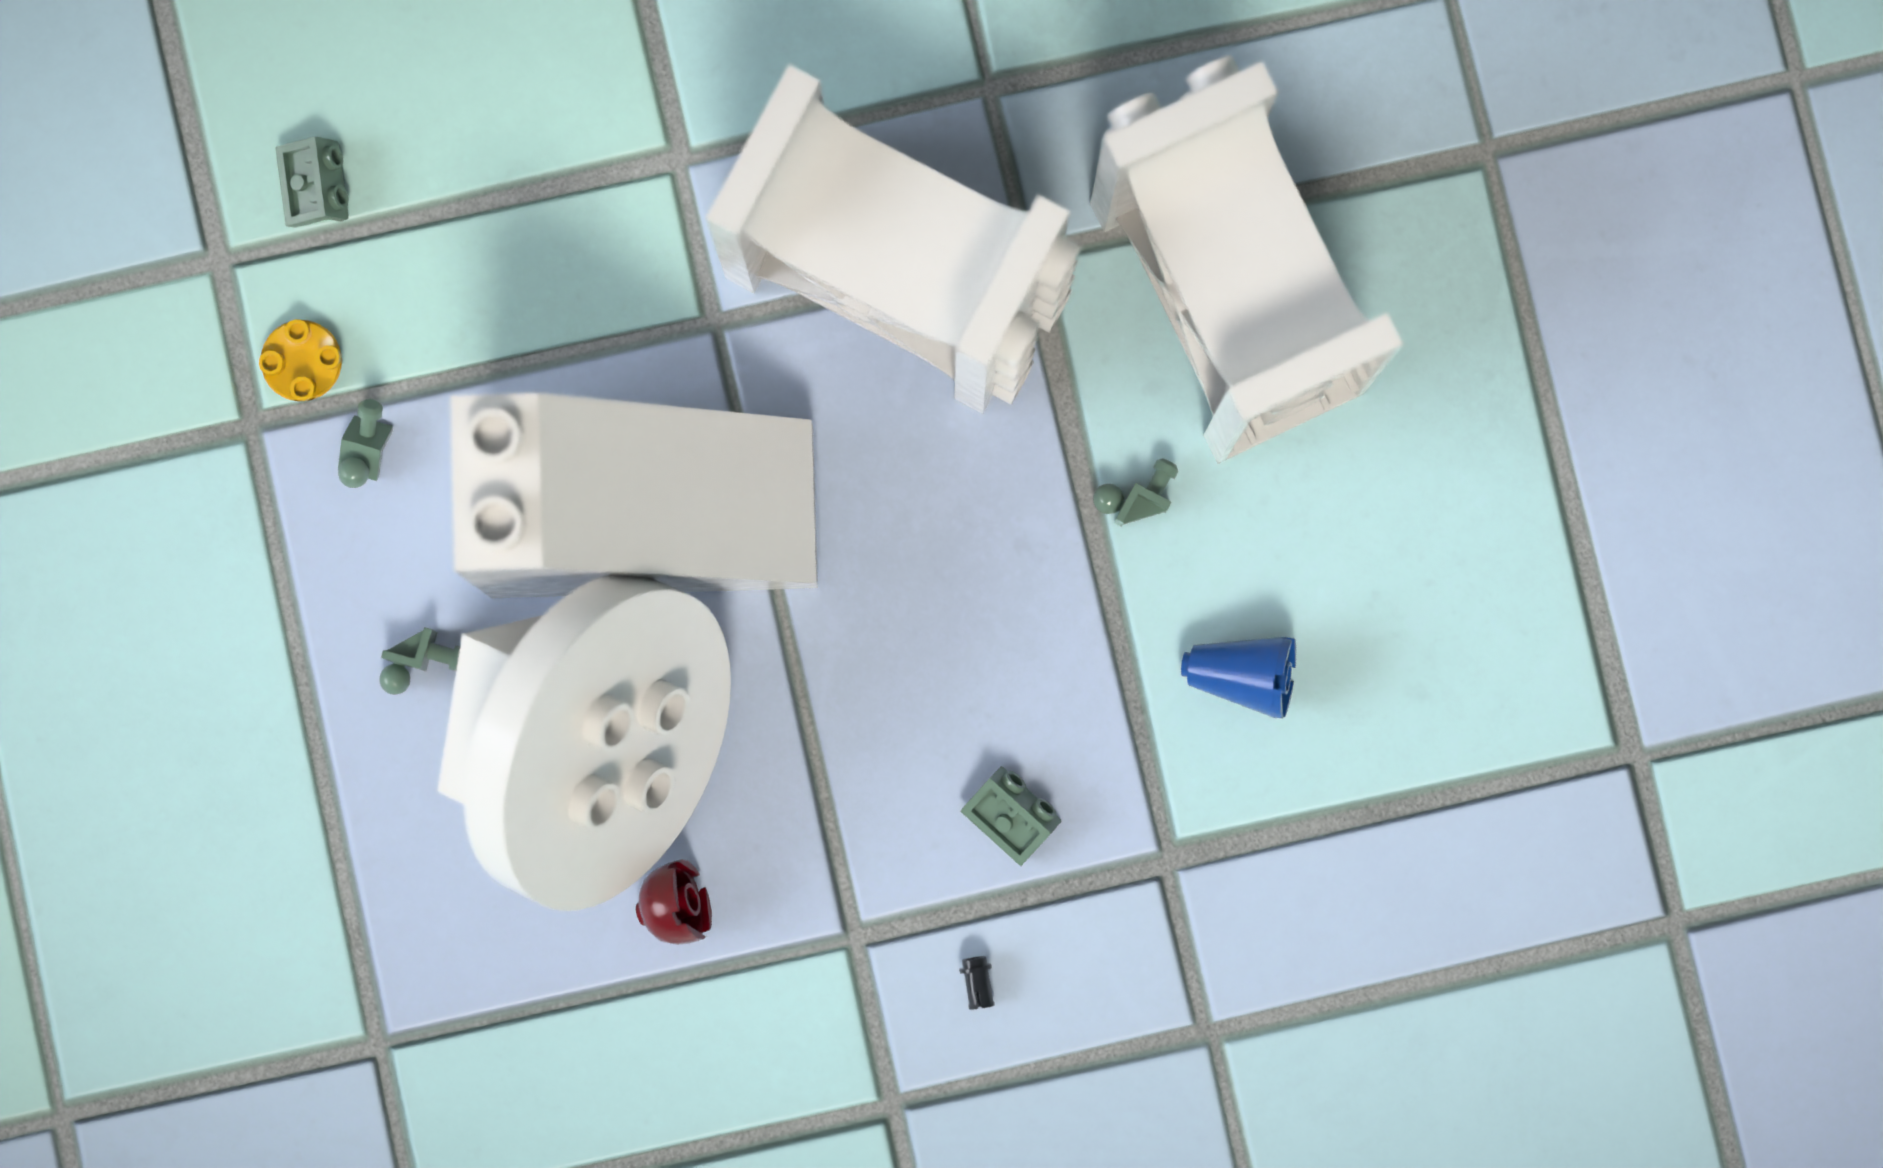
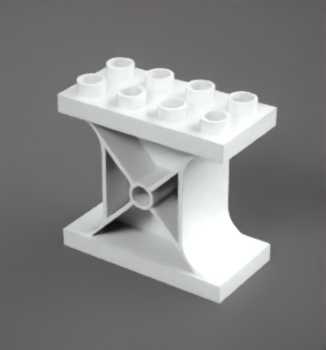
[1090,56,1403,464]
[706,64,1081,414]

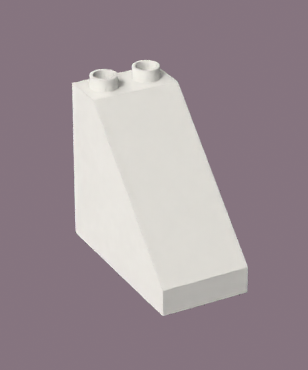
[451,393,818,598]

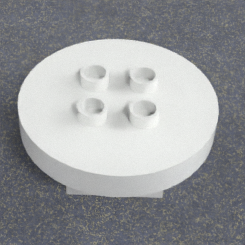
[437,575,731,911]

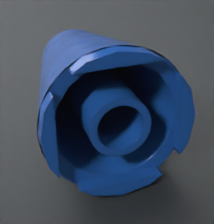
[1181,637,1297,719]

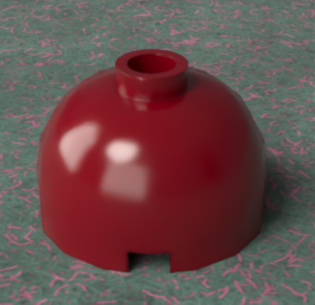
[636,859,712,945]

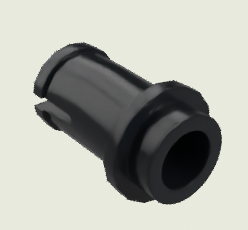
[959,956,995,1010]

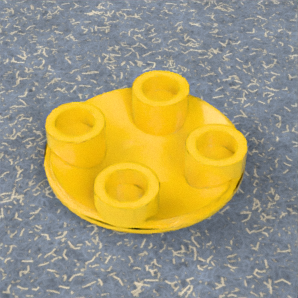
[259,319,342,401]

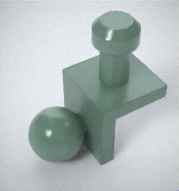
[338,399,393,488]
[1093,458,1178,527]
[379,627,460,695]

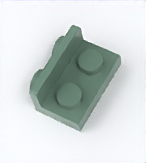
[275,136,349,228]
[960,766,1061,866]

